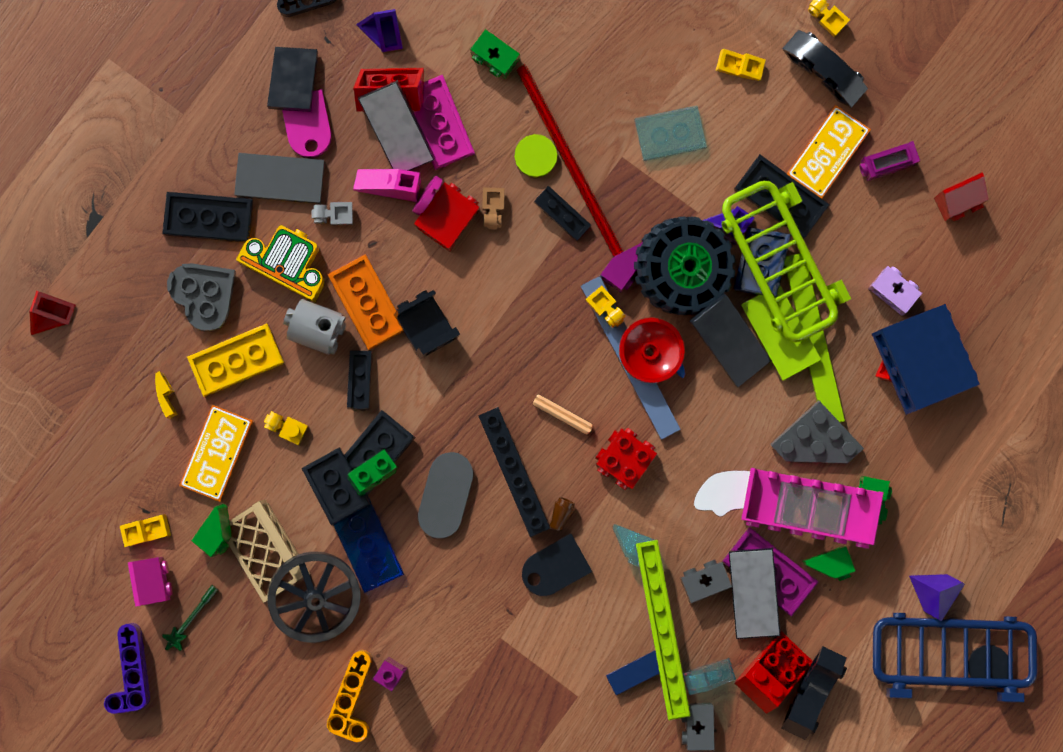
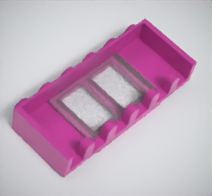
[741,468,884,549]

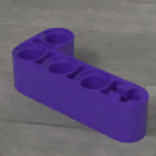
[104,623,150,714]

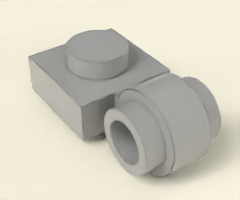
[311,202,353,225]

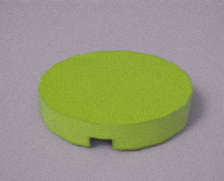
[514,134,557,178]

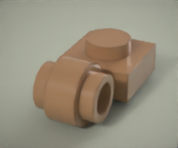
[482,187,505,230]

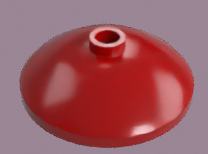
[619,318,685,383]

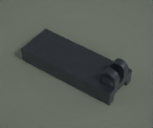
[533,186,591,241]
[347,350,372,411]

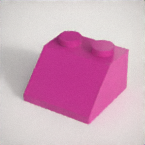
[128,557,172,607]

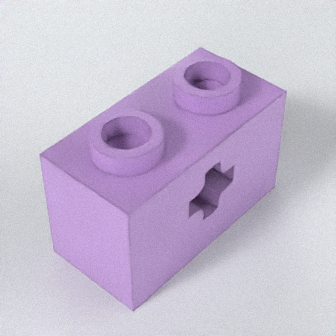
[868,266,922,316]

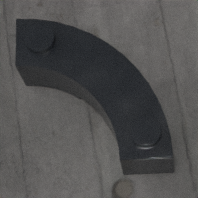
[782,30,868,108]
[781,646,847,740]

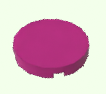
[412,176,443,216]

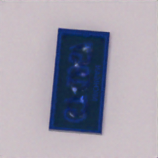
[334,495,405,593]

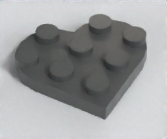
[167,263,236,331]

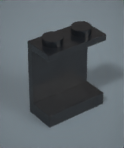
[394,290,460,359]

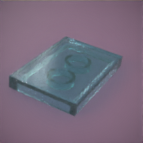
[634,105,707,161]

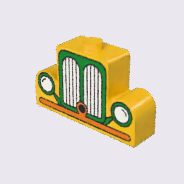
[236,225,325,303]

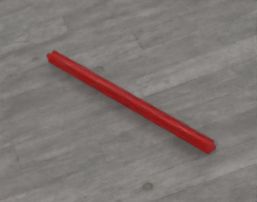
[516,64,624,257]

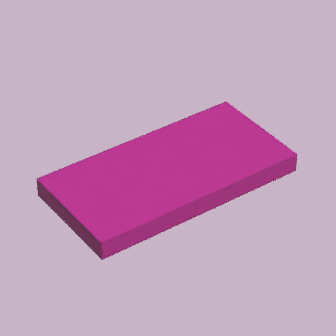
[414,75,475,170]

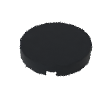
[968,645,1008,689]

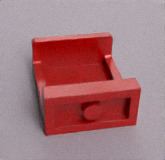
[414,182,480,252]

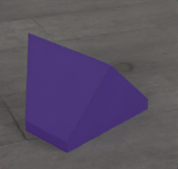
[356,9,403,52]
[702,206,754,245]
[909,574,965,621]

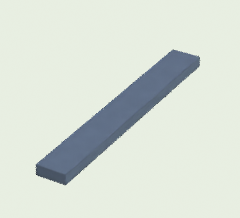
[581,276,681,440]

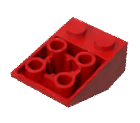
[734,631,812,714]

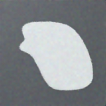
[694,471,750,516]

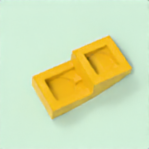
[716,49,766,81]
[155,371,178,419]
[120,514,171,547]

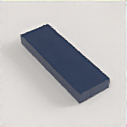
[606,650,659,695]

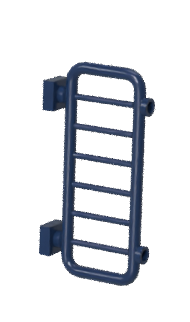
[873,613,1037,702]

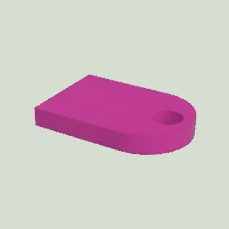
[282,90,332,158]

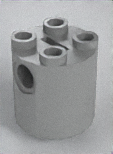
[283,299,346,355]

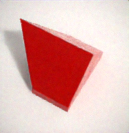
[29,291,76,335]

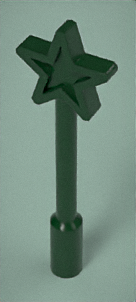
[162,585,219,651]

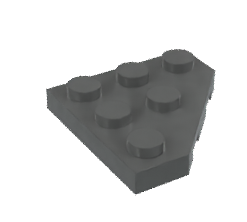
[770,400,864,463]

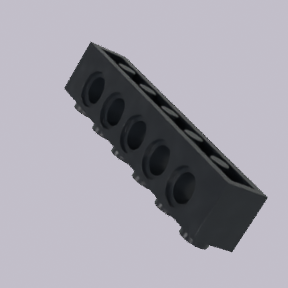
[478,407,550,537]

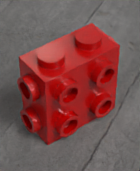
[595,428,657,491]

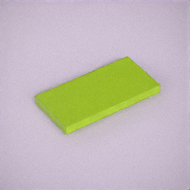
[741,286,821,381]

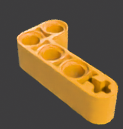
[327,650,372,742]

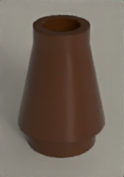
[550,497,575,531]

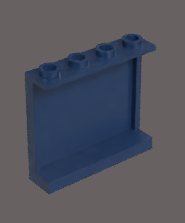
[872,304,980,415]

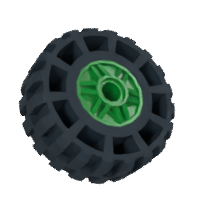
[634,216,736,315]

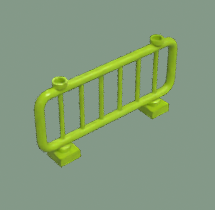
[722,181,851,342]

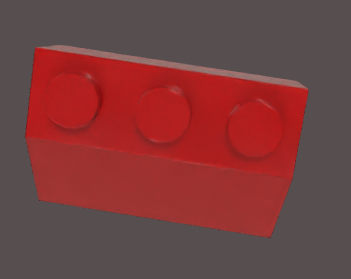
[353,68,424,113]

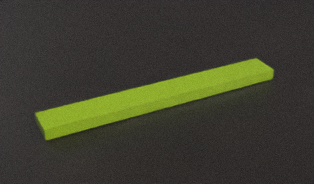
[785,253,845,422]
[636,540,690,720]

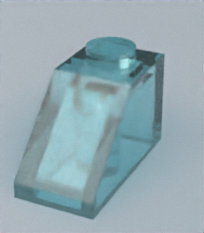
[612,524,654,567]
[683,658,736,695]

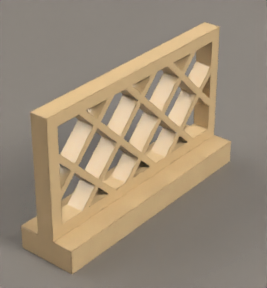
[228,500,310,603]

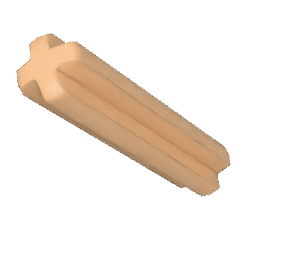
[533,395,593,435]

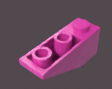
[353,169,421,202]

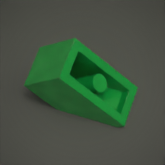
[191,504,232,557]
[802,546,855,581]

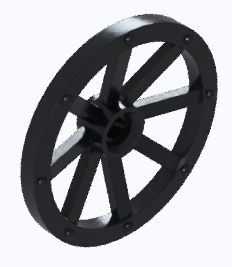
[267,551,361,643]

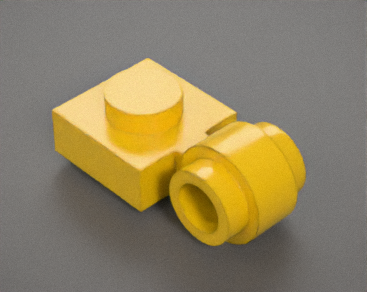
[808,0,850,37]
[585,285,626,328]
[264,411,308,445]

